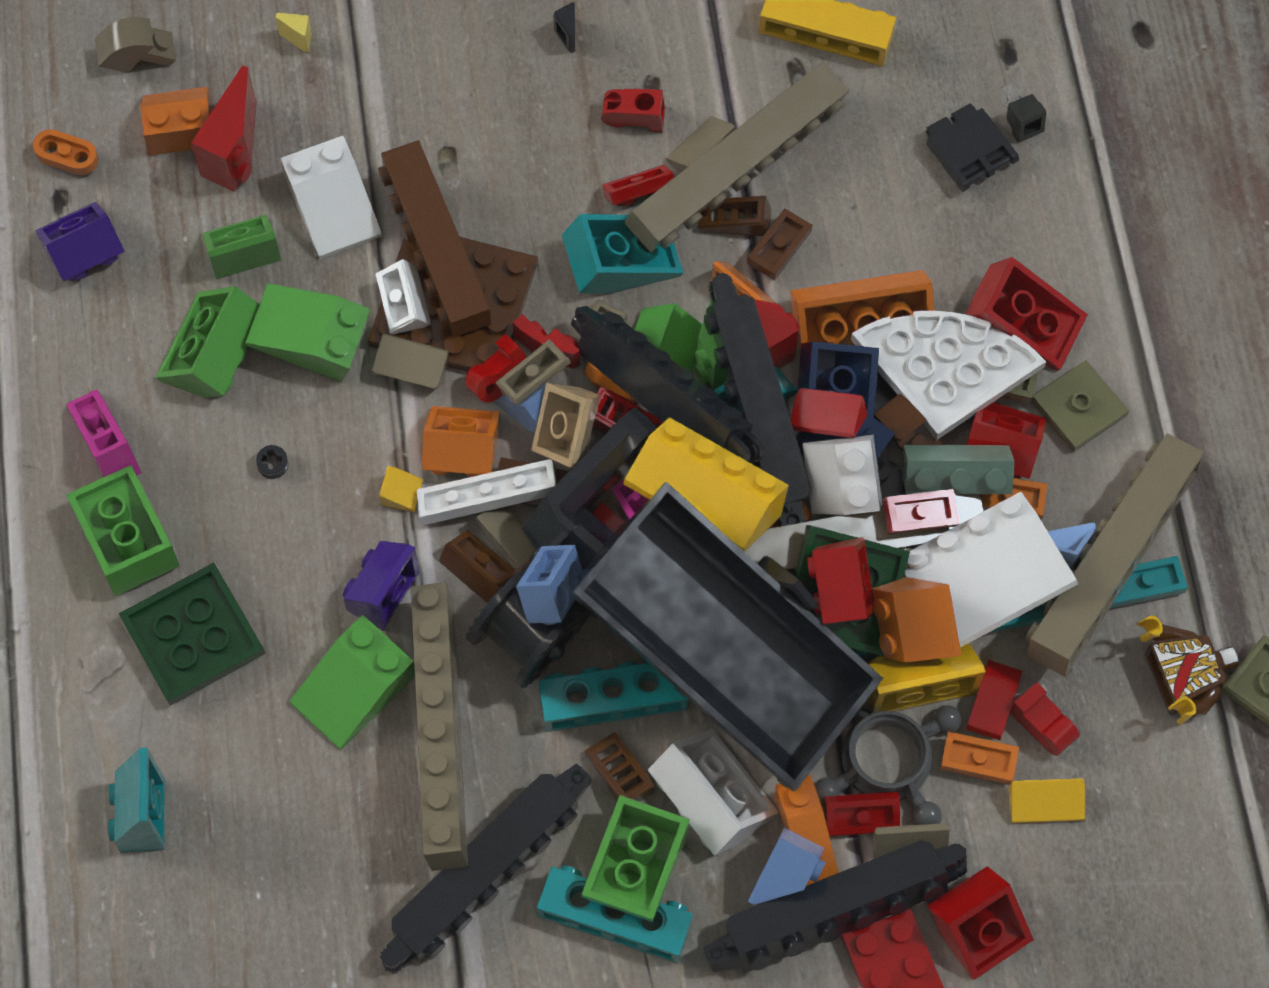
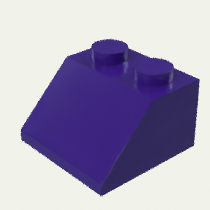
[35,202,125,281]
[343,541,420,630]

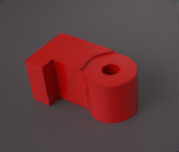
[601,88,666,133]
[465,334,527,403]
[1009,682,1080,756]

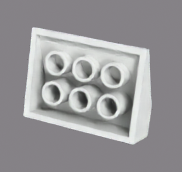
[904,492,1078,648]

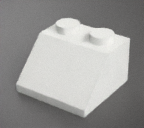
[803,435,882,515]

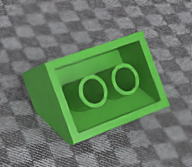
[155,286,259,398]

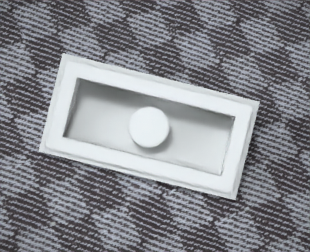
[376,259,431,334]

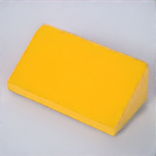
[1008,778,1085,824]

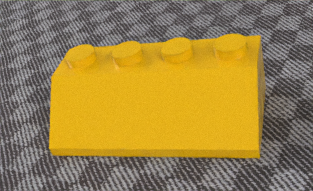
[624,417,789,552]

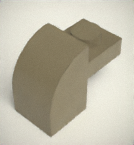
[95,17,176,73]

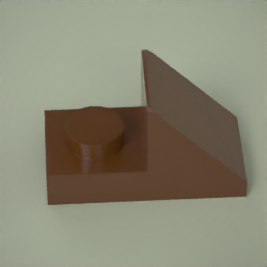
[874,394,943,452]

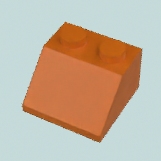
[141,86,212,156]
[422,406,500,477]
[872,577,961,663]

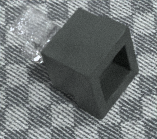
[1000,82,1047,143]

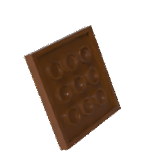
[368,236,538,372]

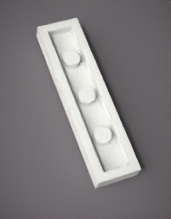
[417,459,558,525]

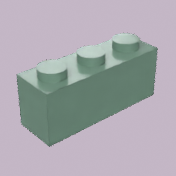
[902,445,1015,494]

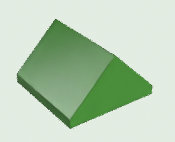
[202,214,281,279]
[635,303,702,373]

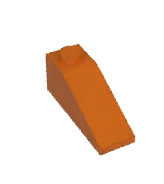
[773,775,839,886]

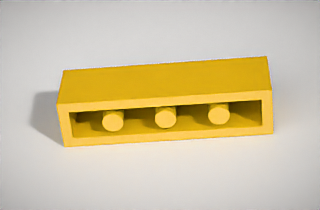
[759,0,897,66]

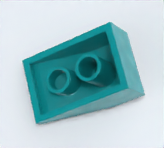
[561,214,684,294]
[108,747,165,853]

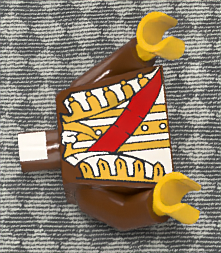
[1137,615,1238,725]

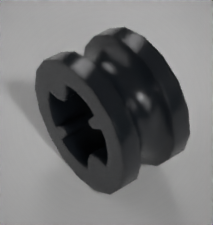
[256,445,288,479]

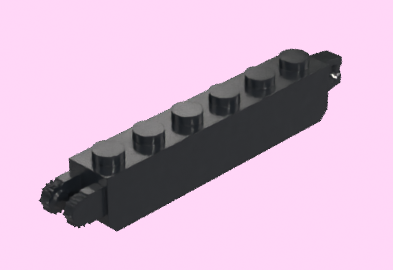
[704,273,811,527]
[571,306,765,462]
[380,763,592,974]
[704,840,967,974]

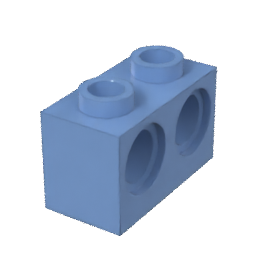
[516,545,582,625]

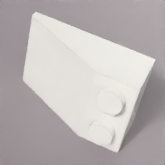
[280,136,382,260]

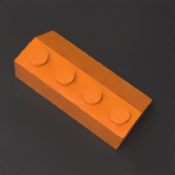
[790,270,934,352]

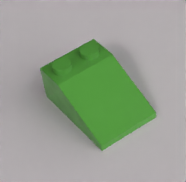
[244,283,370,382]
[66,465,180,596]
[289,615,415,750]
[581,795,690,922]

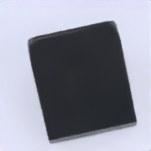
[553,2,575,53]

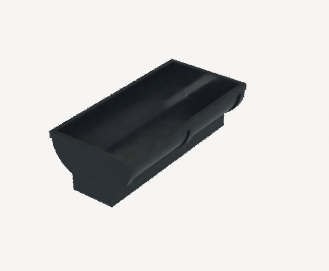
[571,482,883,791]

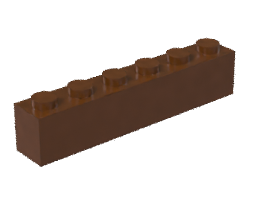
[378,140,491,338]

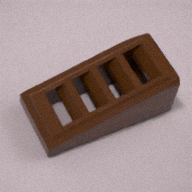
[698,195,771,236]
[585,732,655,802]

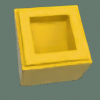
[379,466,423,512]

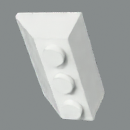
[648,729,779,856]

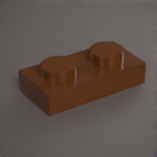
[747,208,813,280]

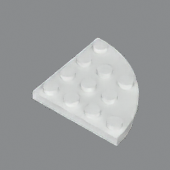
[851,311,1046,440]

